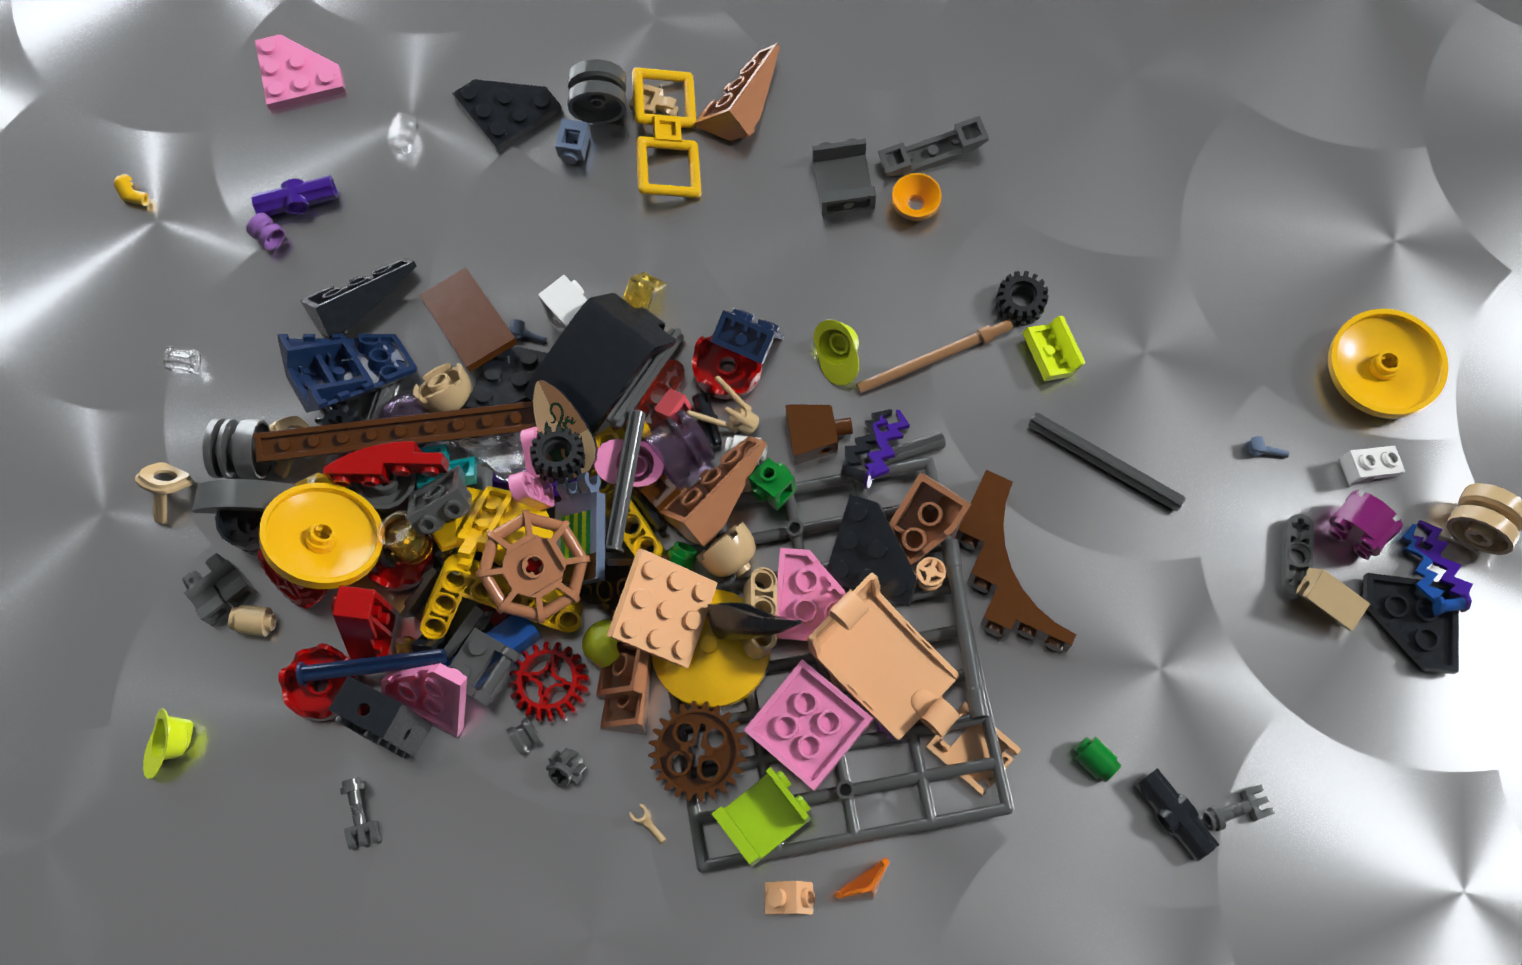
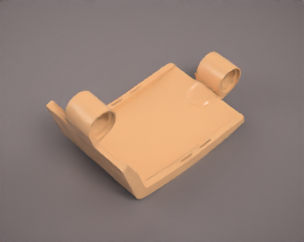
[807,572,962,741]

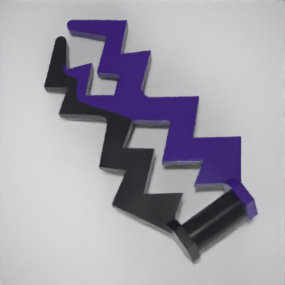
[841,409,910,490]

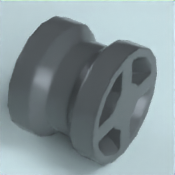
[506,717,543,756]

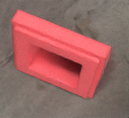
[655,389,695,432]

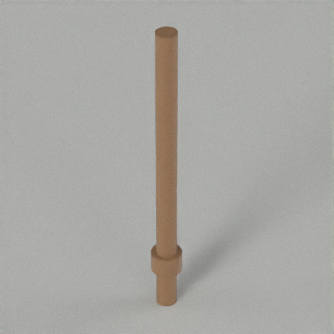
[856,319,1013,394]

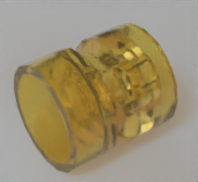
[378,511,433,565]

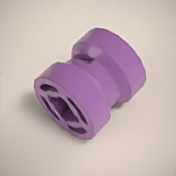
[246,213,285,250]

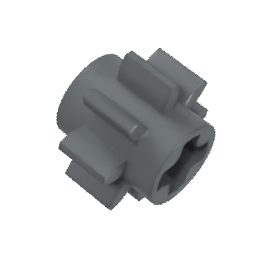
[546,748,586,787]

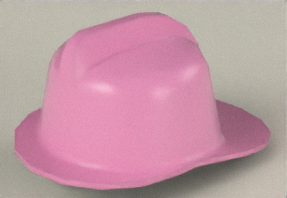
[594,439,664,487]

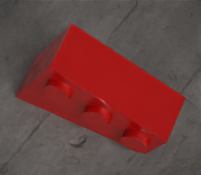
[331,585,399,660]

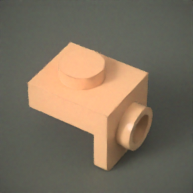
[765,881,815,915]

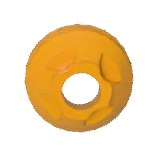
[892,173,942,221]

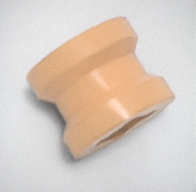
[916,557,946,592]

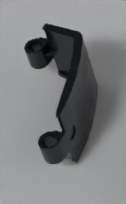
[524,293,677,436]

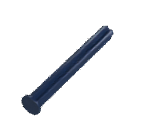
[296,649,447,686]

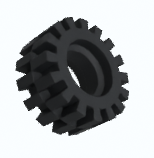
[996,271,1049,326]
[530,426,585,484]

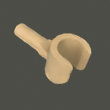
[630,804,666,844]

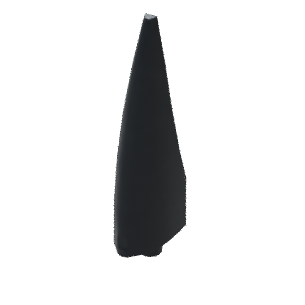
[707,602,802,640]

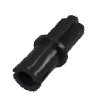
[692,392,722,449]

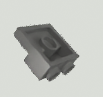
[406,465,472,537]

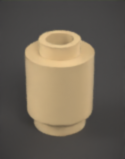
[228,605,277,637]

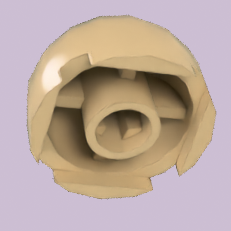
[413,363,472,413]
[696,521,756,577]

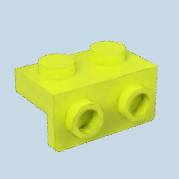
[1022,316,1085,381]

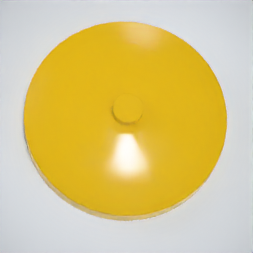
[1328,309,1449,419]
[259,483,384,589]
[651,589,771,709]

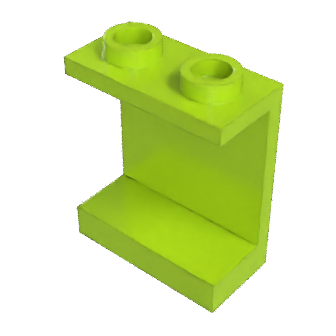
[712,767,811,867]

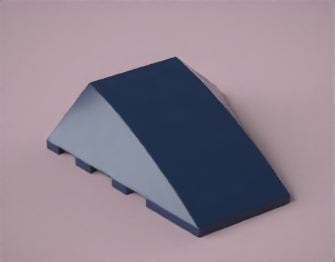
[278,334,417,413]

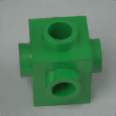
[749,457,797,511]

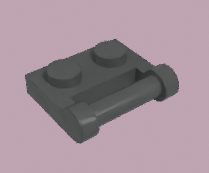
[449,627,520,706]

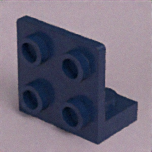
[710,308,785,364]

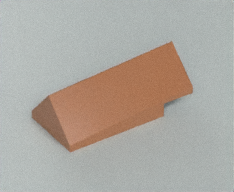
[596,611,653,735]

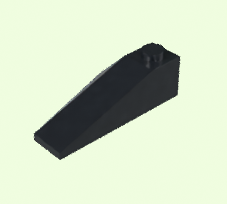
[300,258,417,338]

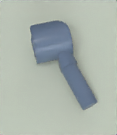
[509,319,547,344]
[1247,436,1289,458]

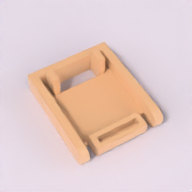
[925,702,1021,797]

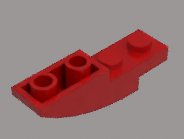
[323,441,449,487]

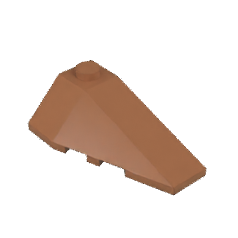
[695,44,780,141]
[657,436,767,547]
[889,473,972,566]

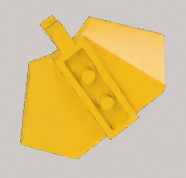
[431,486,555,571]

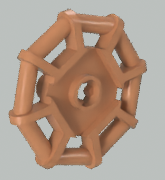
[475,510,590,624]

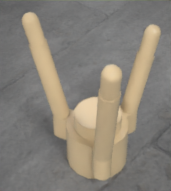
[686,376,759,435]

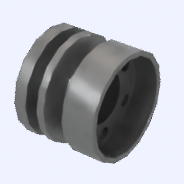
[202,419,272,480]

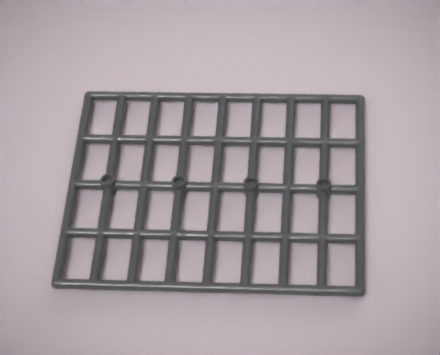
[642,457,1014,873]

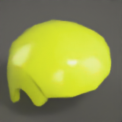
[582,619,620,668]

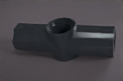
[1136,768,1219,862]

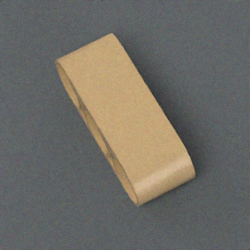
[743,567,777,660]

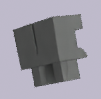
[182,553,258,626]

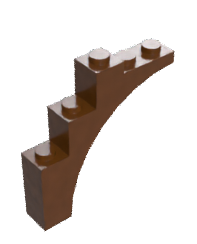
[955,470,1076,652]

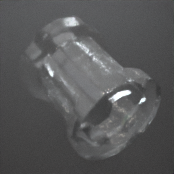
[163,346,201,374]

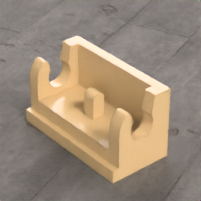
[1296,568,1370,631]

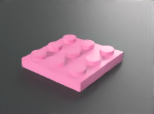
[744,659,874,791]

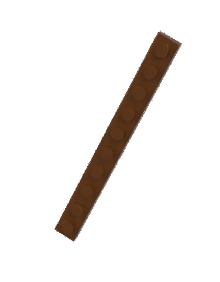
[254,401,537,463]

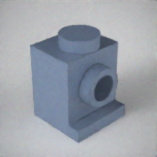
[555,119,591,164]

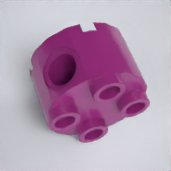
[1328,490,1403,560]

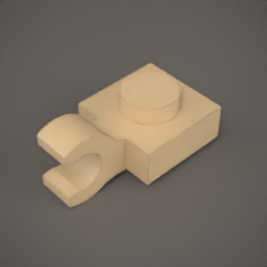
[629,84,679,116]

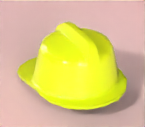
[813,320,859,385]
[143,708,194,779]

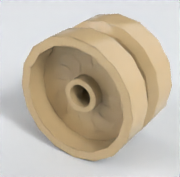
[1447,483,1522,555]

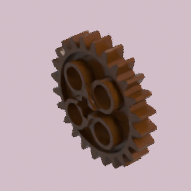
[648,701,748,802]

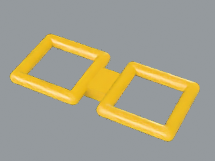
[632,67,701,198]

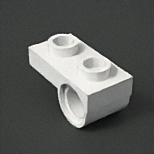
[1339,445,1405,487]

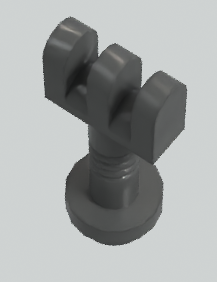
[340,777,381,850]
[1203,784,1275,831]

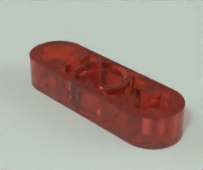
[637,360,686,434]

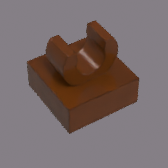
[640,472,681,512]

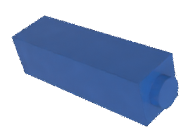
[445,615,543,688]

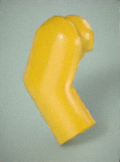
[114,174,149,206]

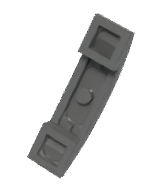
[878,116,989,176]
[192,479,298,514]

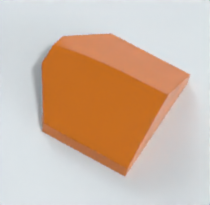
[833,857,889,902]

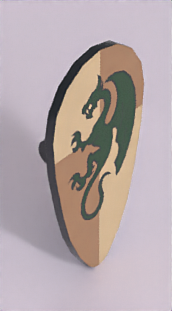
[533,380,598,478]

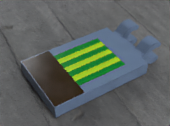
[555,472,605,588]

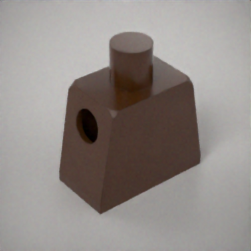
[785,404,853,465]

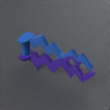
[1402,520,1473,616]

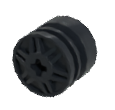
[215,510,264,557]

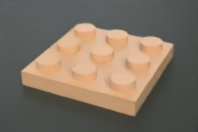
[607,549,718,668]

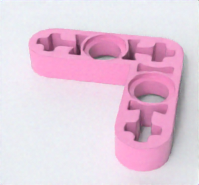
[508,427,555,510]

